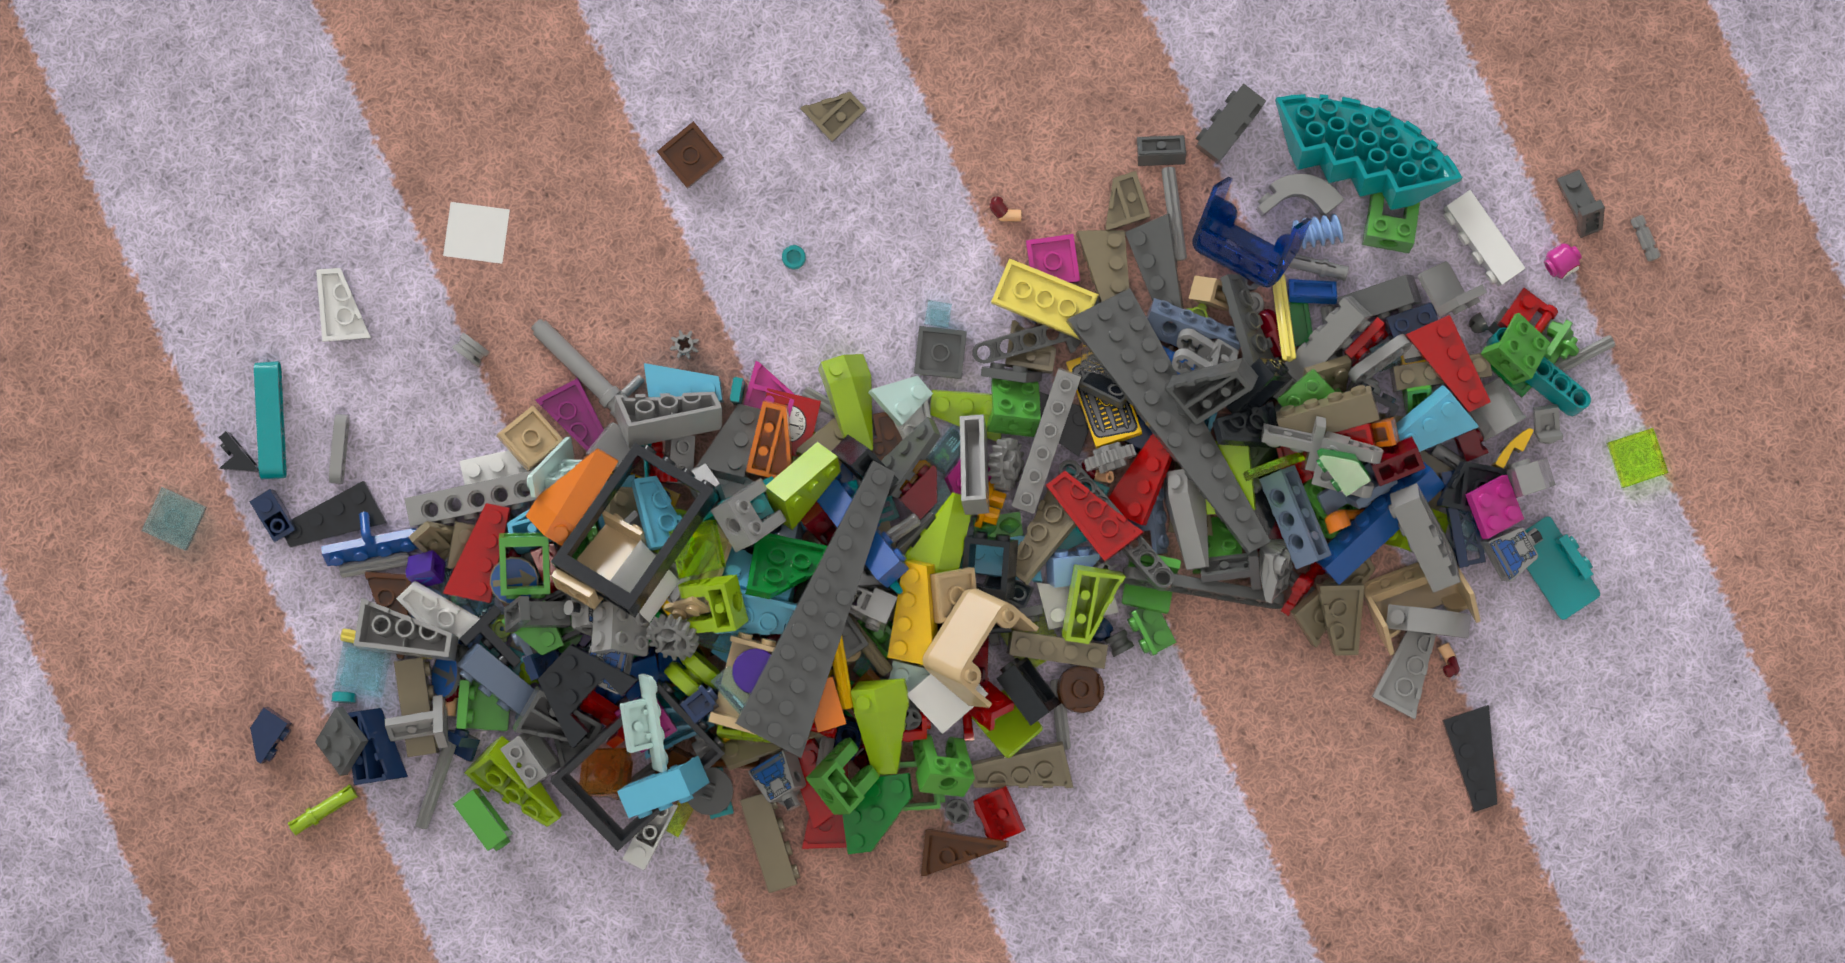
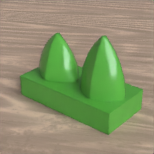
[972,512,1023,537]

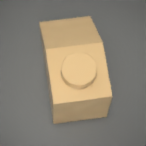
[1189,276,1229,312]

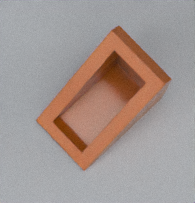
[1363,417,1400,447]

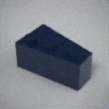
[348,708,408,785]

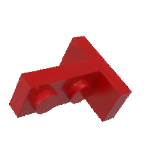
[579,691,625,749]

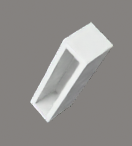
[1443,190,1525,287]

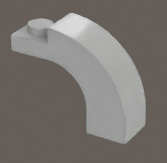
[1256,174,1344,217]
[1386,604,1471,639]

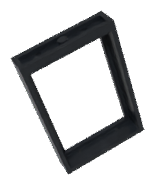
[551,443,719,618]
[550,679,726,852]

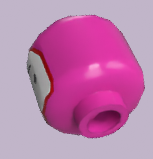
[1544,243,1582,279]

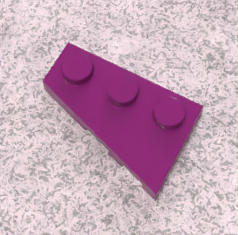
[535,378,604,451]

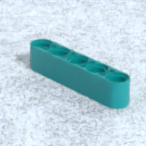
[1486,328,1591,416]
[254,361,287,480]

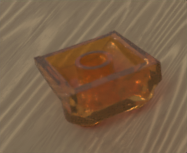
[579,748,633,800]

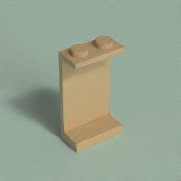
[551,510,647,610]
[664,523,732,620]
[708,632,776,735]

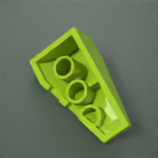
[818,354,873,451]
[900,492,971,578]
[851,678,909,775]
[464,736,562,827]

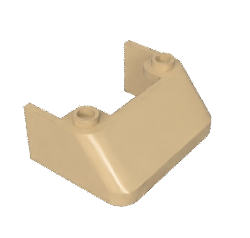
[1364,562,1481,655]
[923,589,1039,708]

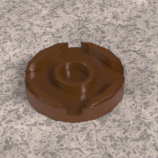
[1057,665,1105,713]

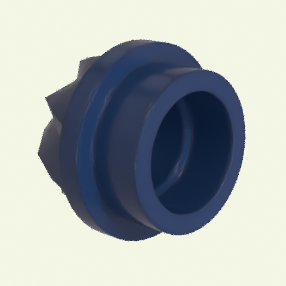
[1092,618,1113,641]

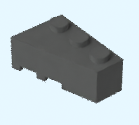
[1166,358,1258,425]

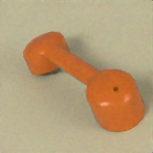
[1325,508,1366,534]

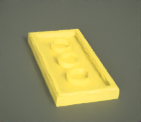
[991,258,1099,340]

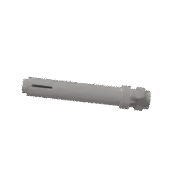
[531,319,645,418]

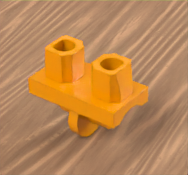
[974,481,1007,528]

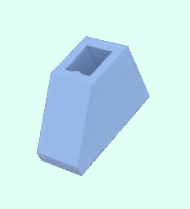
[1046,546,1100,588]

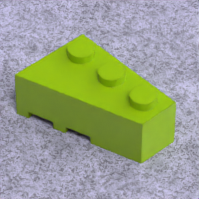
[766,442,841,531]
[1061,564,1125,644]

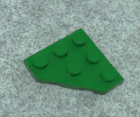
[745,533,827,599]
[842,773,913,854]

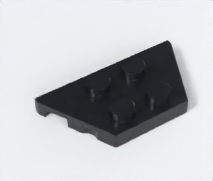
[1436,461,1507,513]

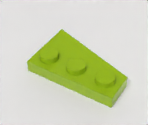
[930,390,1002,442]

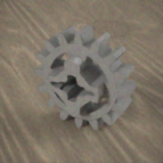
[987,437,1024,490]
[1084,442,1136,474]
[646,614,700,661]

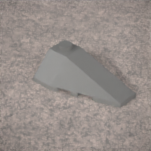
[1164,469,1209,570]

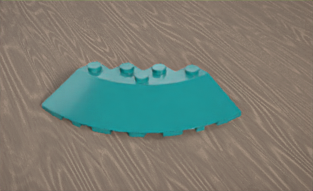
[1275,94,1463,210]

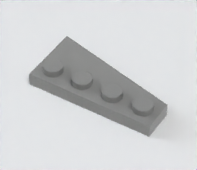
[1371,631,1436,719]

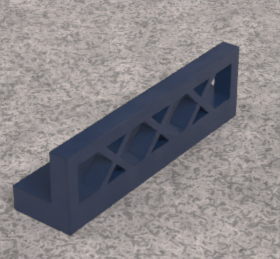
[1439,470,1486,568]

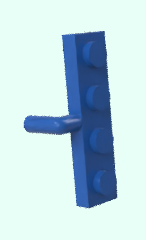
[321,512,419,566]

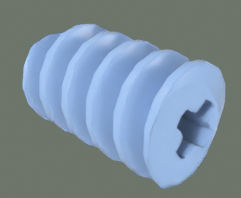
[1291,214,1343,251]

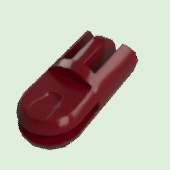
[1258,309,1282,359]

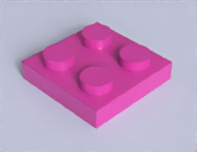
[1026,234,1080,283]
[1465,475,1524,539]

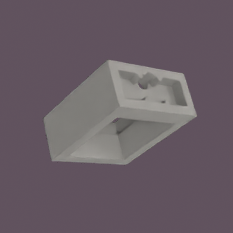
[500,733,561,789]

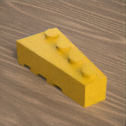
[887,560,938,665]

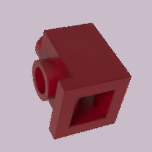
[1454,428,1489,462]

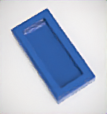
[1288,279,1337,304]

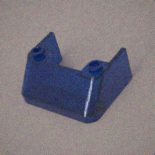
[1192,176,1312,287]

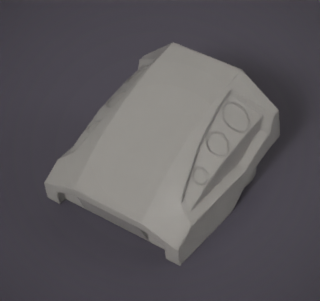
[1468,377,1526,442]
[1259,539,1293,603]

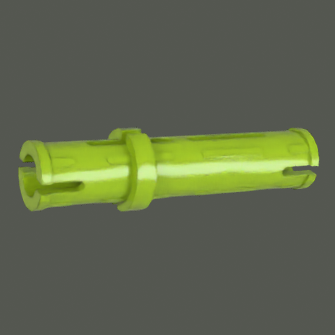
[288,784,358,836]

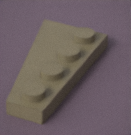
[1076,230,1129,303]
[971,741,1074,788]

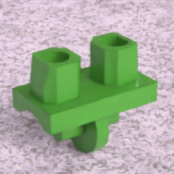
[1544,320,1579,365]

